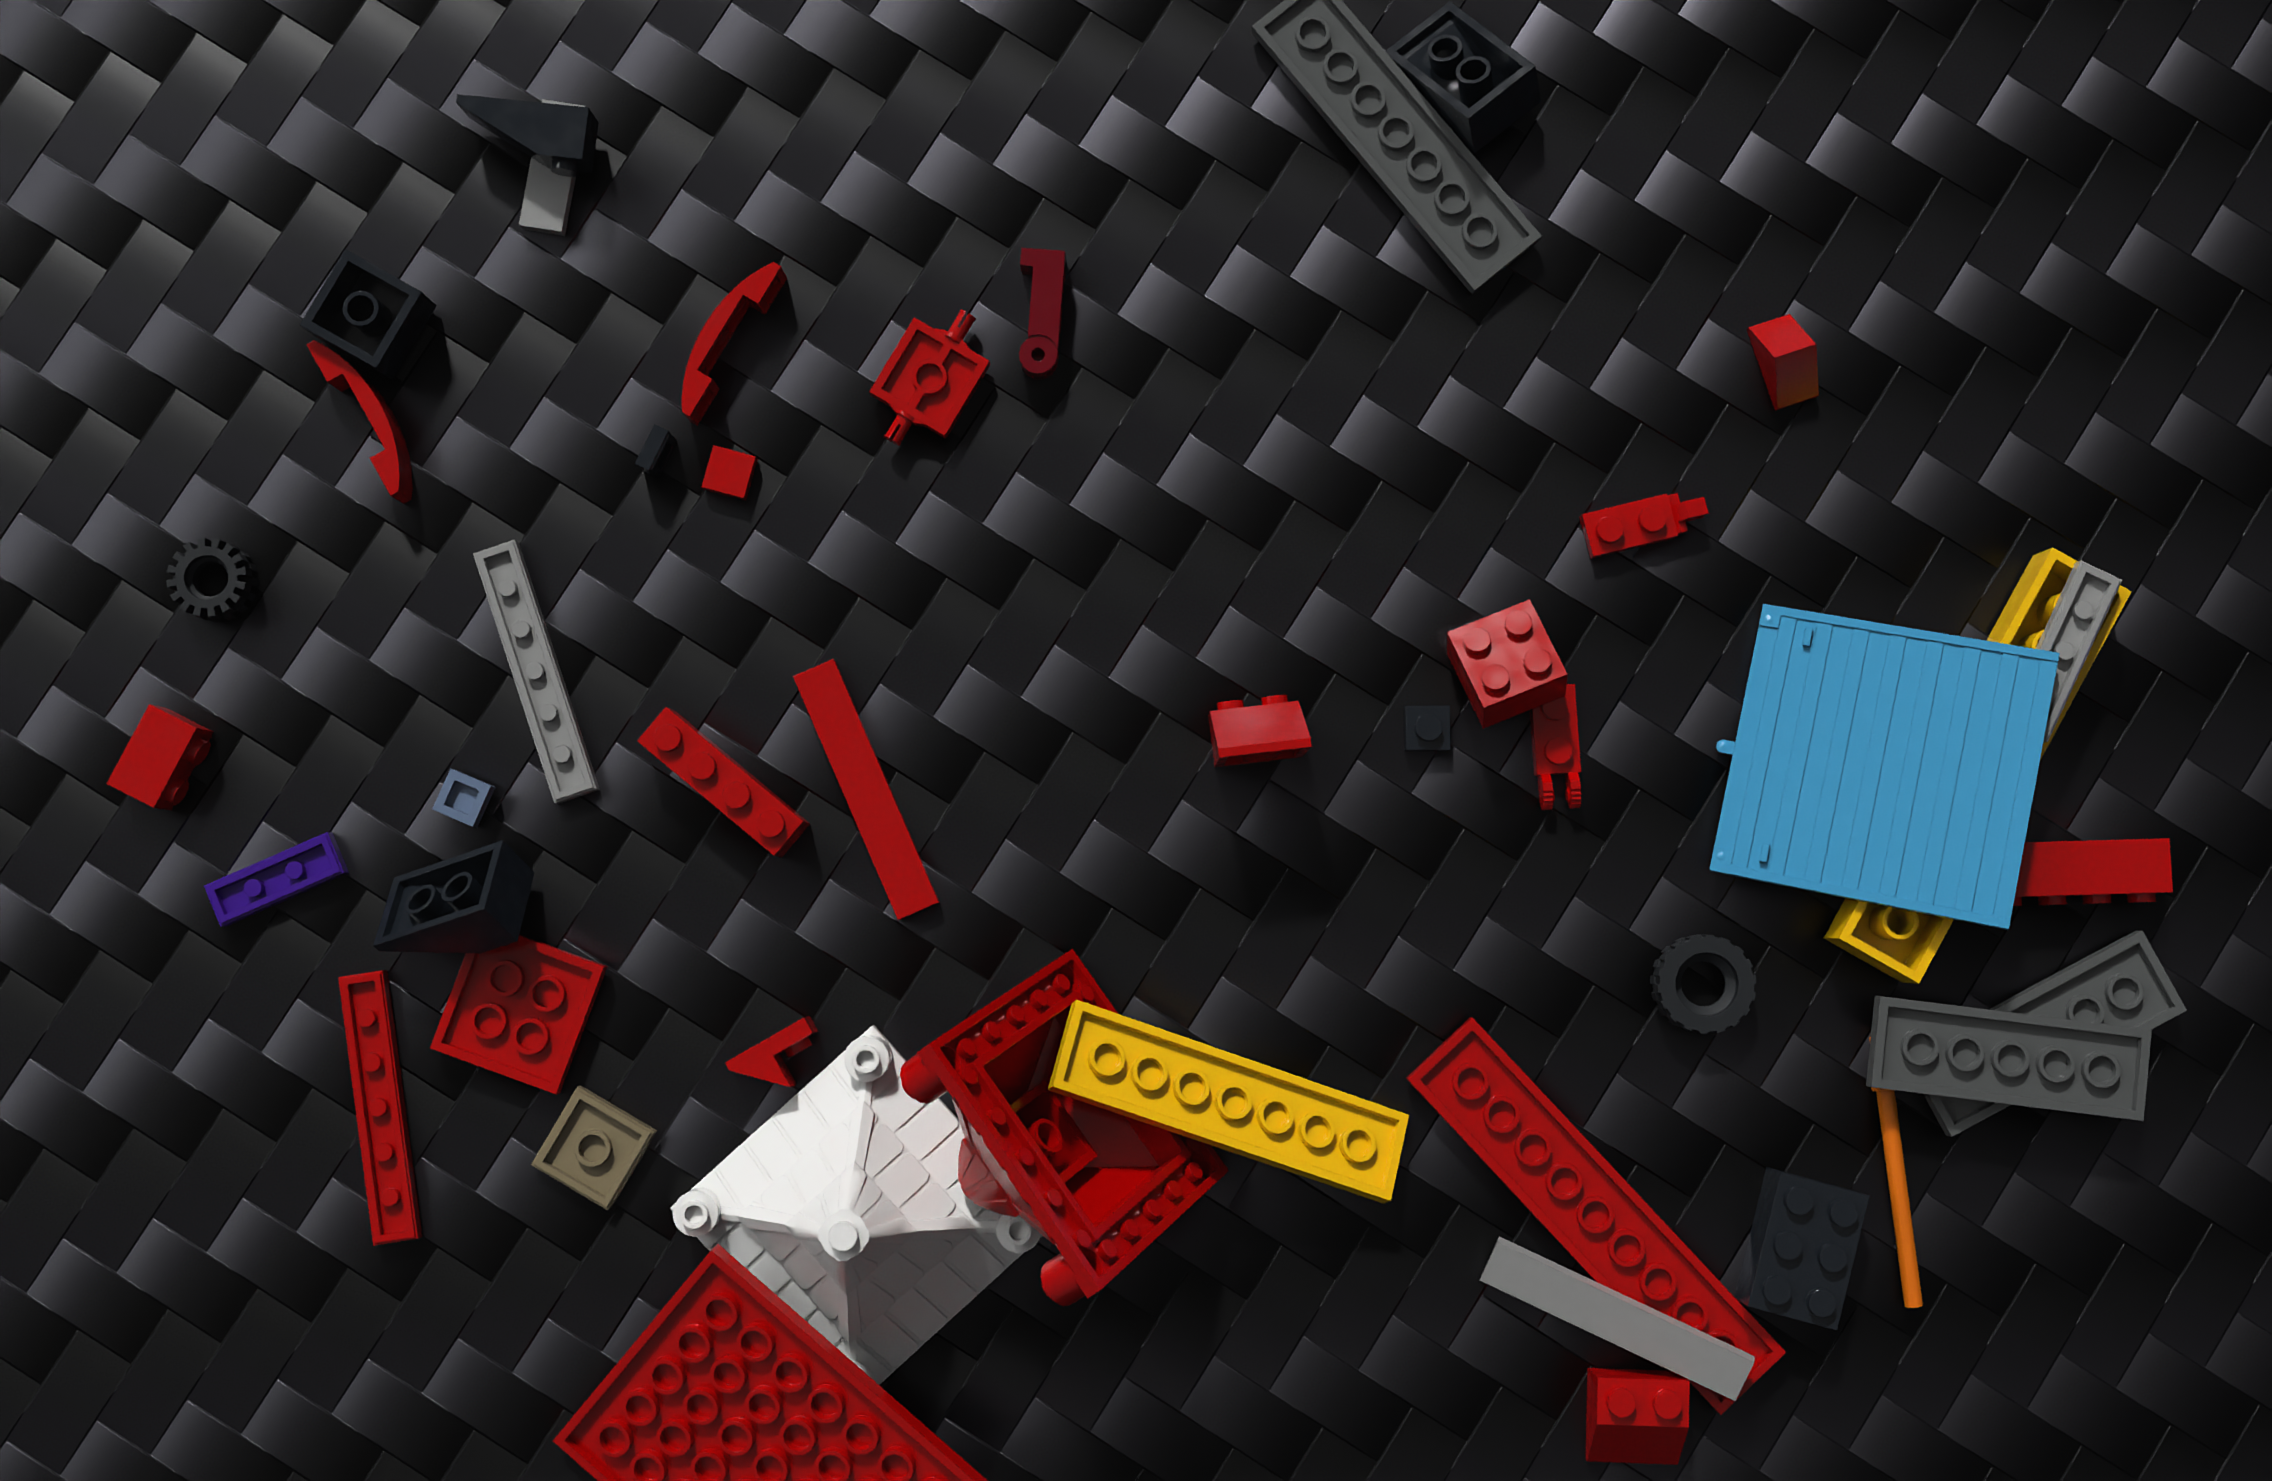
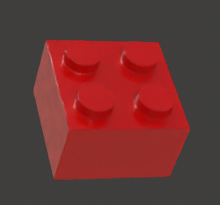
[1447,599,1568,729]

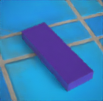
[204,832,349,927]

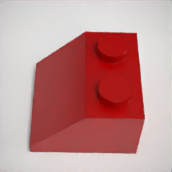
[1586,1368,1690,1465]

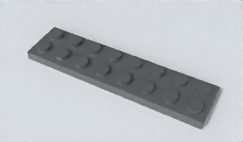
[1251,0,1542,295]

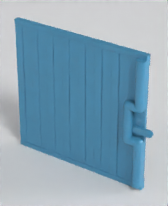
[1709,604,2060,930]

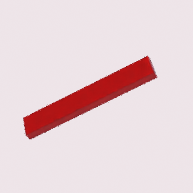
[793,659,940,920]
[338,970,423,1246]

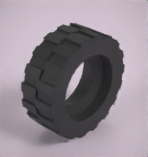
[1650,934,1757,1034]

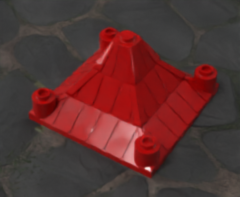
[900,948,1229,1306]

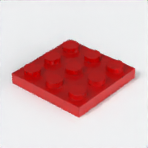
[430,934,608,1094]

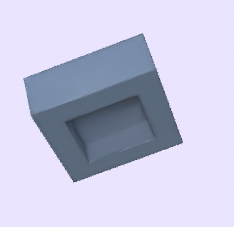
[432,768,495,828]

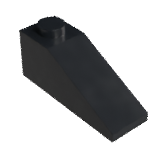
[456,94,599,177]

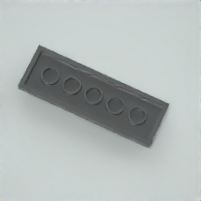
[1923,931,2187,1137]
[1866,996,2152,1121]

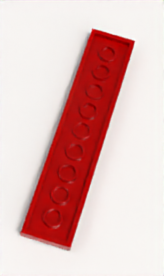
[1406,1017,1786,1415]

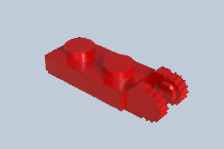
[1530,684,1581,810]

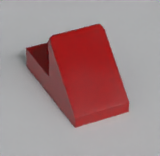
[725,1016,818,1087]

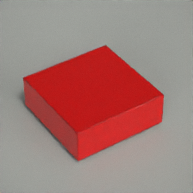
[701,445,758,501]

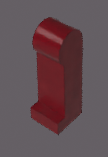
[1019,248,1066,380]

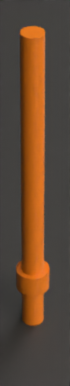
[1869,1036,1923,1308]

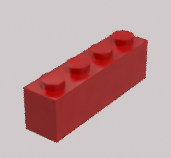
[637,707,810,858]
[2013,838,2173,906]

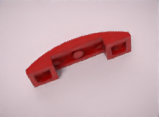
[682,262,787,426]
[306,340,413,504]

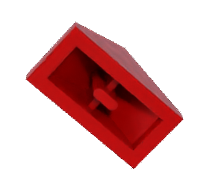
[1746,314,1819,411]

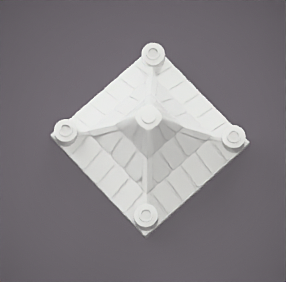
[670,1025,1043,1385]

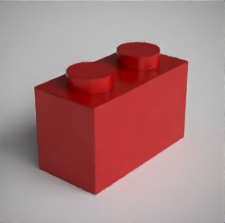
[106,704,213,810]

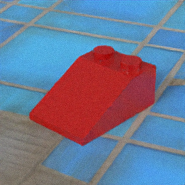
[1208,695,1312,767]

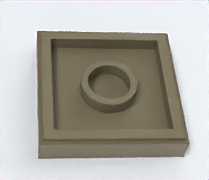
[531,1085,657,1210]

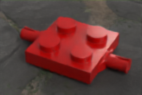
[869,309,991,446]

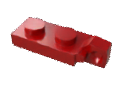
[1579,493,1709,559]

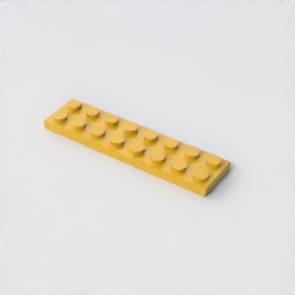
[1048,999,1409,1204]

